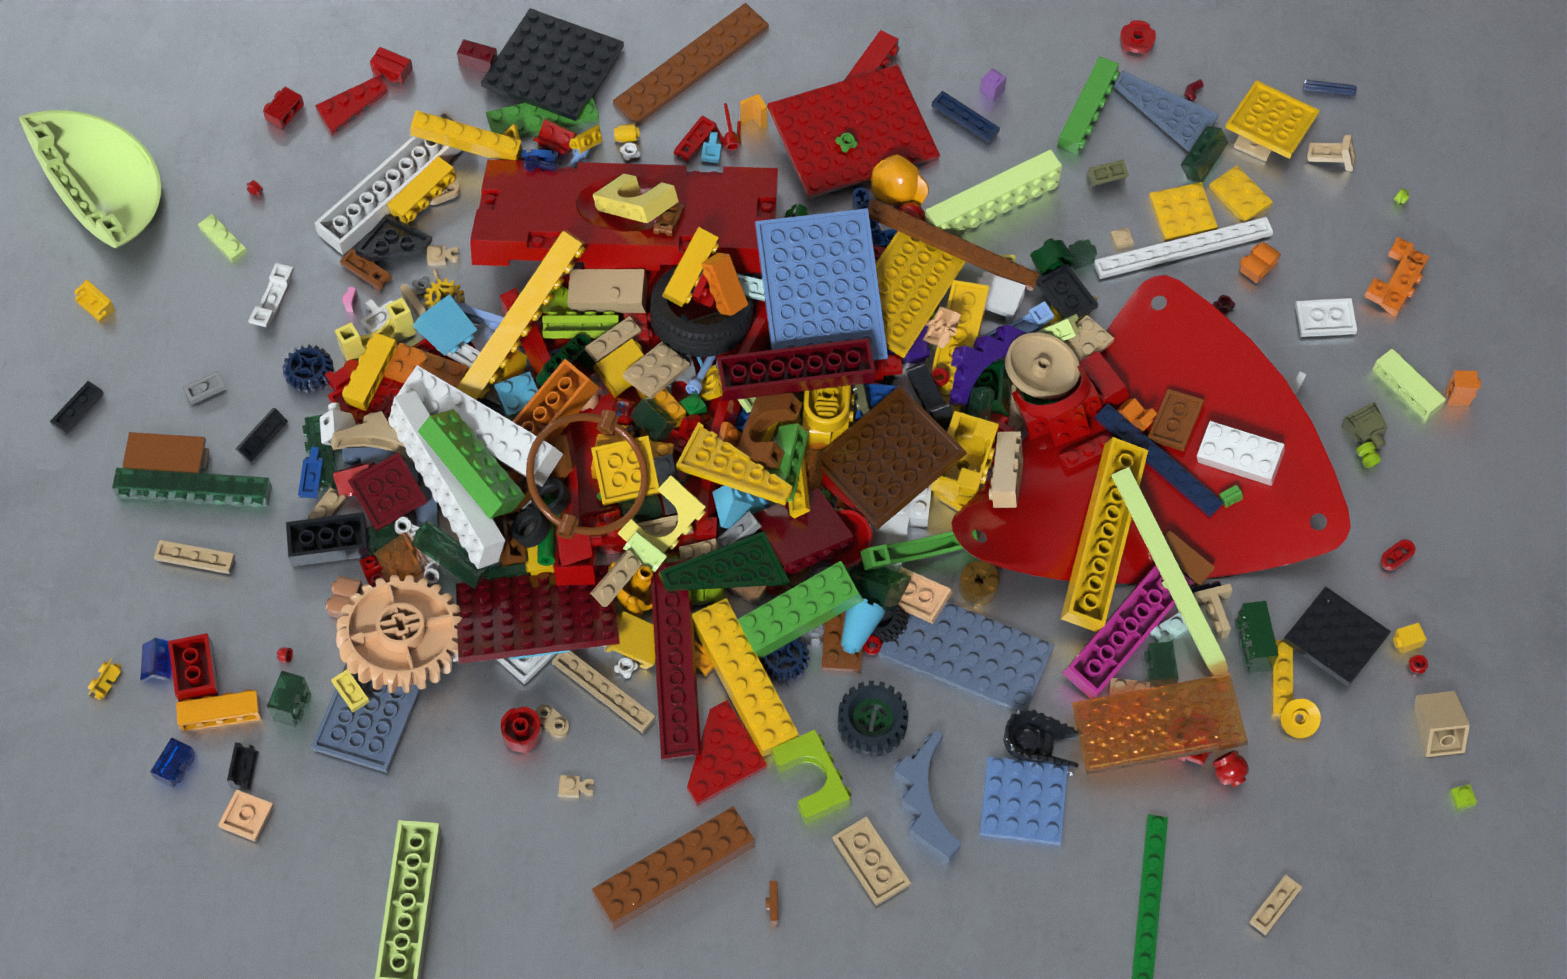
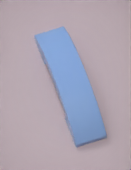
[983,301,1054,338]

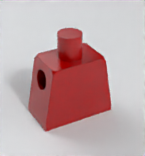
[555,526,602,566]

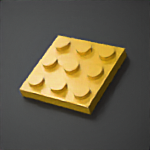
[1149,182,1218,242]
[591,436,660,505]

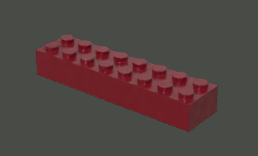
[716,338,876,401]

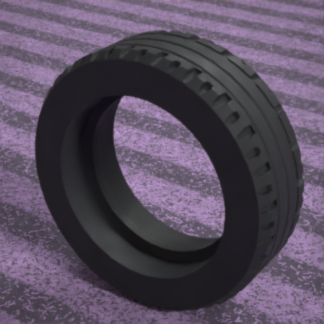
[650,266,754,357]

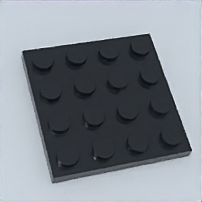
[1283,586,1391,687]

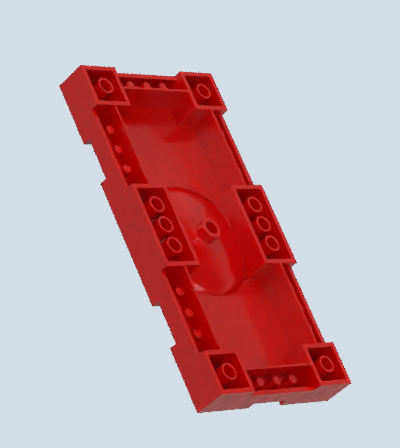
[470,159,778,274]

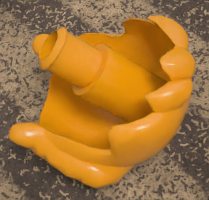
[608,562,653,618]

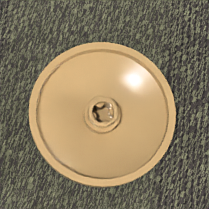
[1005,333,1080,400]

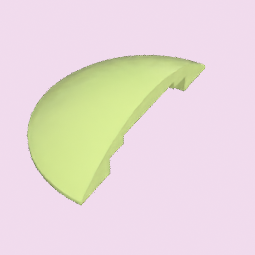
[19,110,161,248]

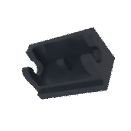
[227,742,259,790]

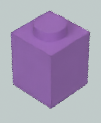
[980,68,1006,101]

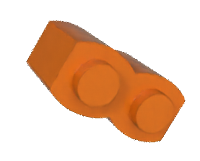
[1239,241,1281,284]

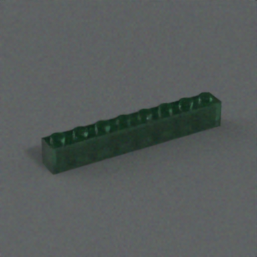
[112,468,272,508]

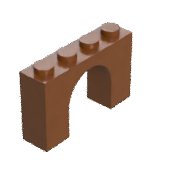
[737,393,802,469]

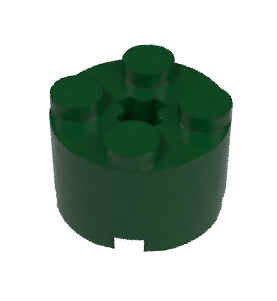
[1030,238,1074,277]

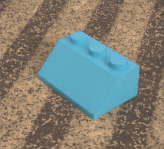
[712,486,770,529]

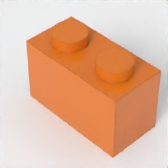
[1446,370,1481,405]

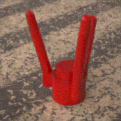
[713,103,742,150]

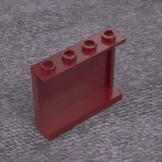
[753,488,854,575]

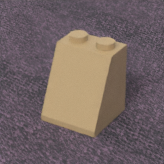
[1414,691,1470,757]

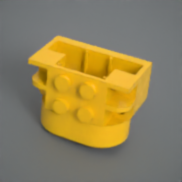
[802,385,855,452]
[930,411,999,505]

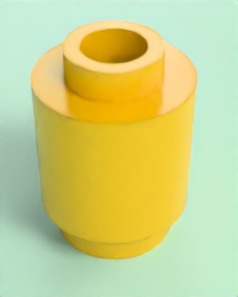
[614,123,640,143]

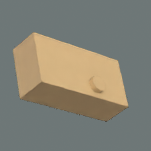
[567,269,648,313]

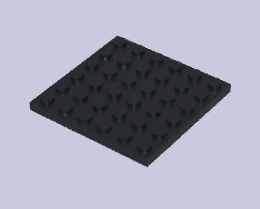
[481,8,624,121]

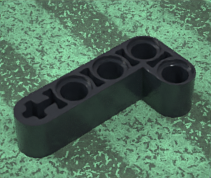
[906,362,953,429]

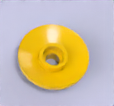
[1280,698,1321,738]

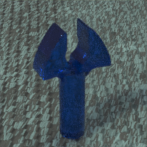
[523,155,557,172]

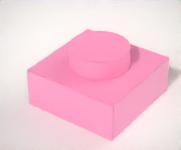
[342,287,358,313]

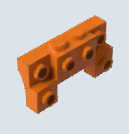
[1364,237,1430,317]

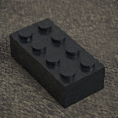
[286,512,370,567]

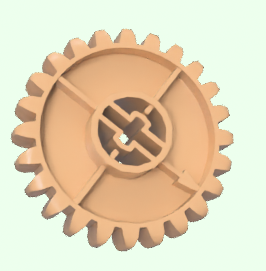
[336,575,462,693]

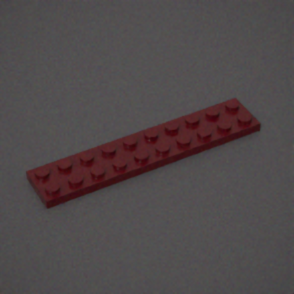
[651,560,701,760]

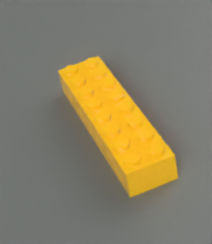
[692,598,799,758]

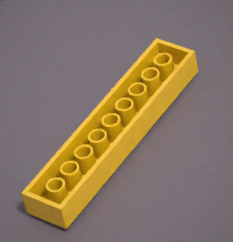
[456,230,586,400]
[1060,437,1148,632]

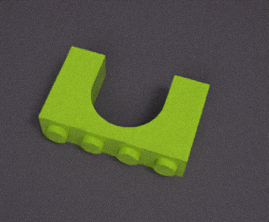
[771,729,852,825]

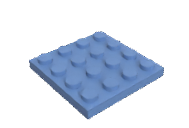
[980,756,1068,845]

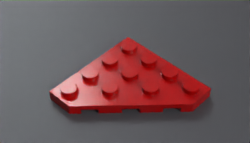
[687,700,767,806]

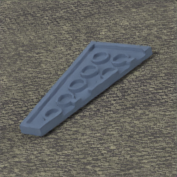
[1114,70,1219,157]

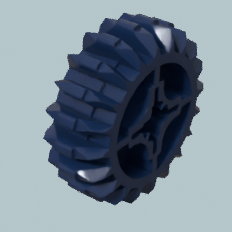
[282,344,334,394]
[759,637,810,683]

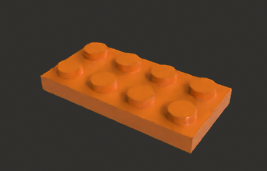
[384,343,469,388]

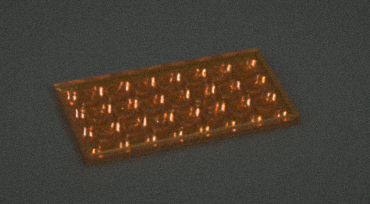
[1072,673,1248,775]

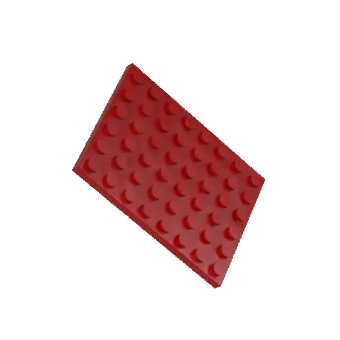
[767,65,940,199]

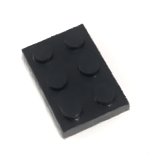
[1036,263,1098,319]

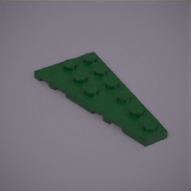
[658,531,790,591]

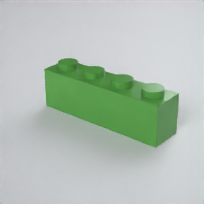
[769,423,809,503]

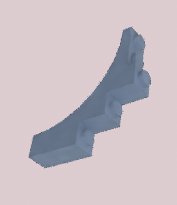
[893,730,961,864]

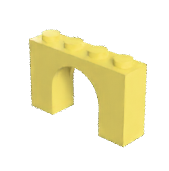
[593,174,679,223]
[334,298,416,362]
[618,475,706,552]

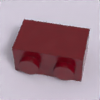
[457,39,498,73]

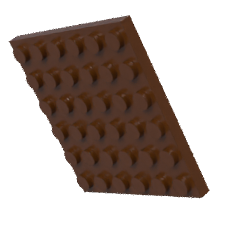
[812,386,967,530]

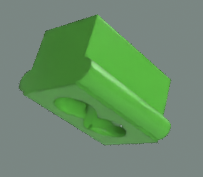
[1220,485,1243,508]

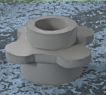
[412,276,431,295]

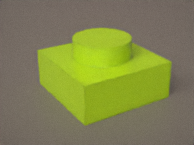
[1449,784,1477,810]

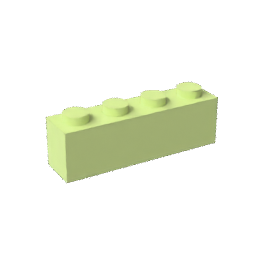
[1372,349,1446,421]

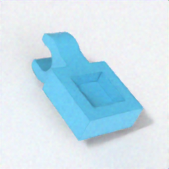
[701,132,722,163]

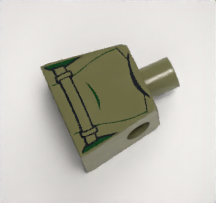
[1341,402,1388,450]

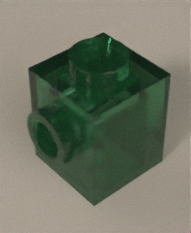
[1068,239,1097,269]

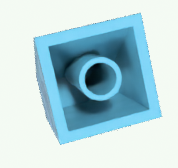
[412,294,477,356]

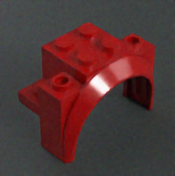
[1012,365,1102,447]

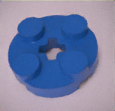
[521,149,558,164]

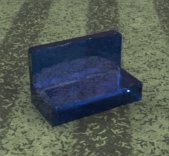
[140,637,171,682]

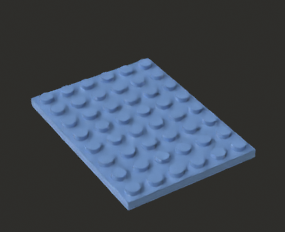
[755,208,888,361]

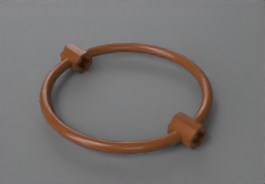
[526,409,649,539]

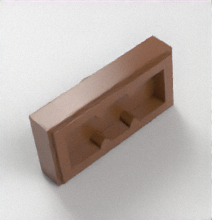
[766,881,778,927]

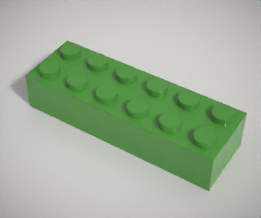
[418,409,525,519]
[737,561,864,659]

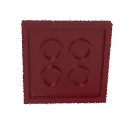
[347,452,428,531]

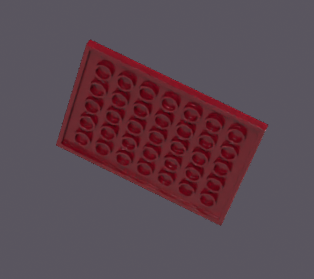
[456,565,620,664]

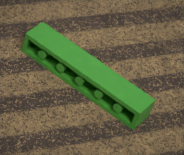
[1057,56,1120,154]

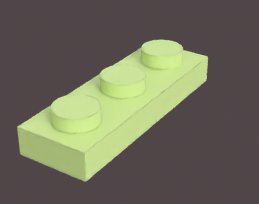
[198,214,247,263]

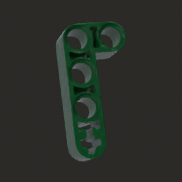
[536,334,596,386]

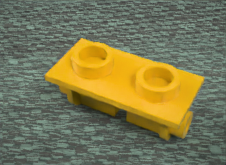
[569,124,603,154]
[87,658,122,700]

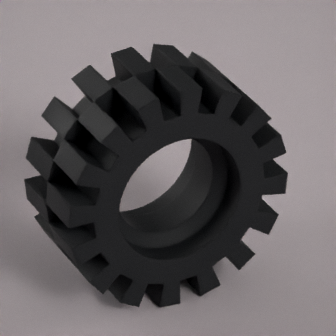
[873,604,908,642]

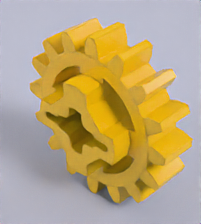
[424,278,465,309]

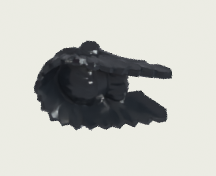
[1003,709,1083,768]

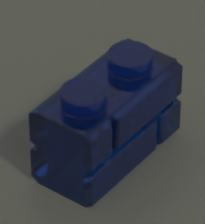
[150,738,195,787]

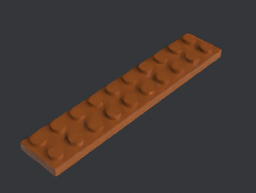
[613,3,769,126]

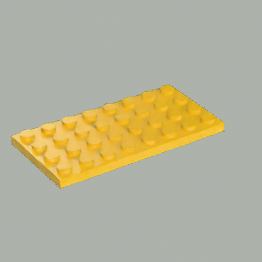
[875,231,966,358]

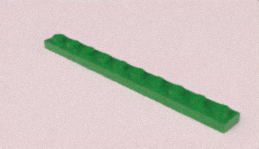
[1131,814,1168,979]

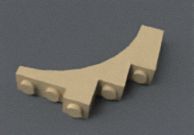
[330,411,414,463]

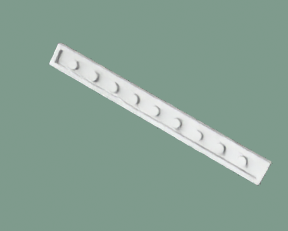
[1094,217,1273,279]

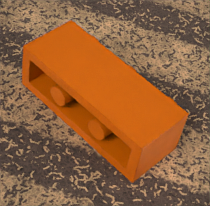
[701,253,748,316]

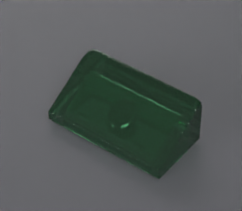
[967,386,995,421]

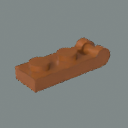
[654,203,685,236]
[340,248,392,291]

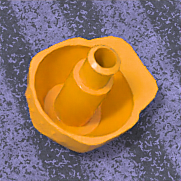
[871,155,929,207]

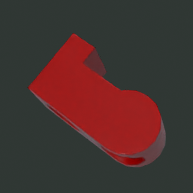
[324,360,359,391]

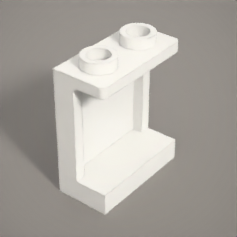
[976,271,1026,324]

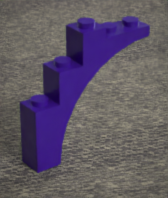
[949,325,1028,406]

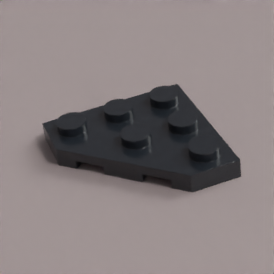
[355,215,432,262]

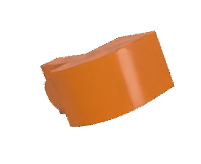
[1117,398,1157,432]

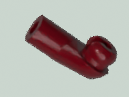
[1184,79,1204,101]

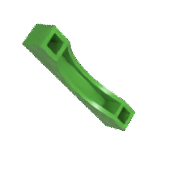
[861,530,978,571]

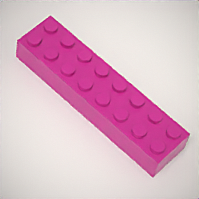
[1062,564,1193,699]

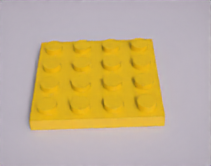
[1225,80,1320,159]

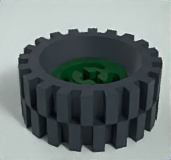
[837,681,909,757]

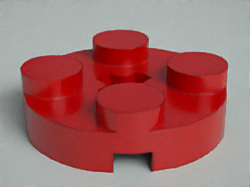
[1120,20,1156,54]

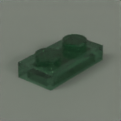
[486,563,527,581]

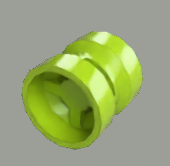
[1356,442,1382,468]

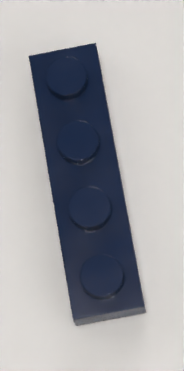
[931,90,1000,143]

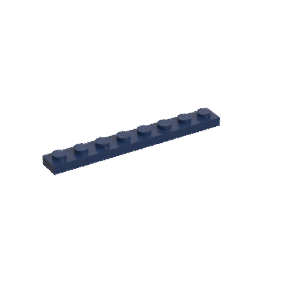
[1095,404,1223,518]

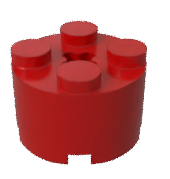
[501,706,543,753]

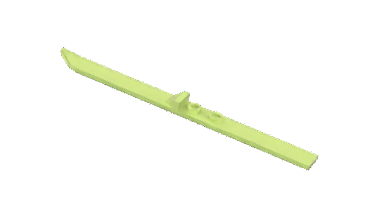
[1111,467,1228,685]

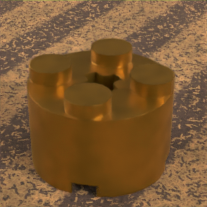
[959,561,999,606]

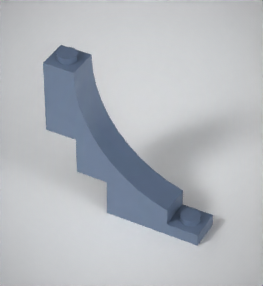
[342,447,439,538]

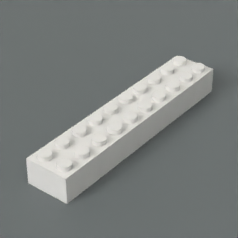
[314,108,464,255]
[397,365,563,487]
[388,391,505,569]

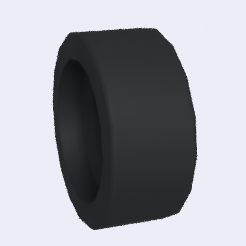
[531,478,571,516]
[511,509,550,548]

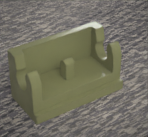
[1086,159,1129,188]

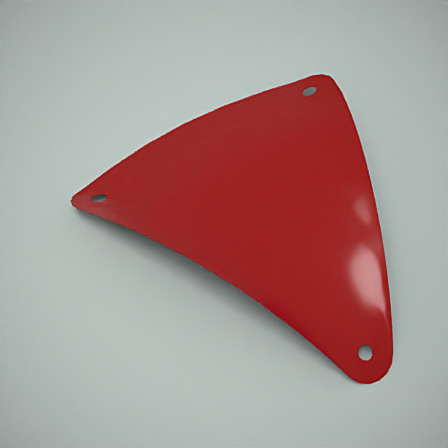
[951,275,1351,584]

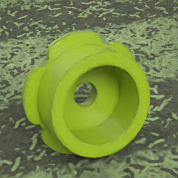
[1393,188,1410,205]

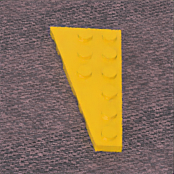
[676,422,792,505]

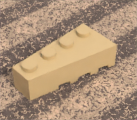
[989,431,1024,508]

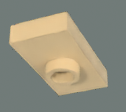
[1233,135,1272,162]

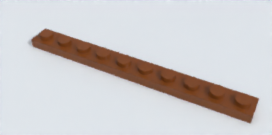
[867,198,1040,291]

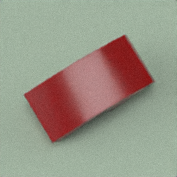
[359,553,389,588]

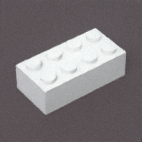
[1197,421,1285,486]

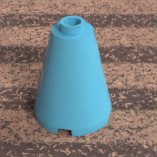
[841,598,885,654]

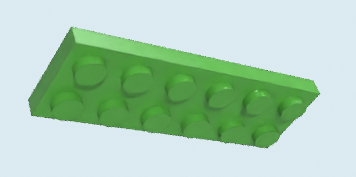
[486,96,599,139]

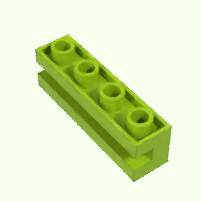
[542,312,619,339]

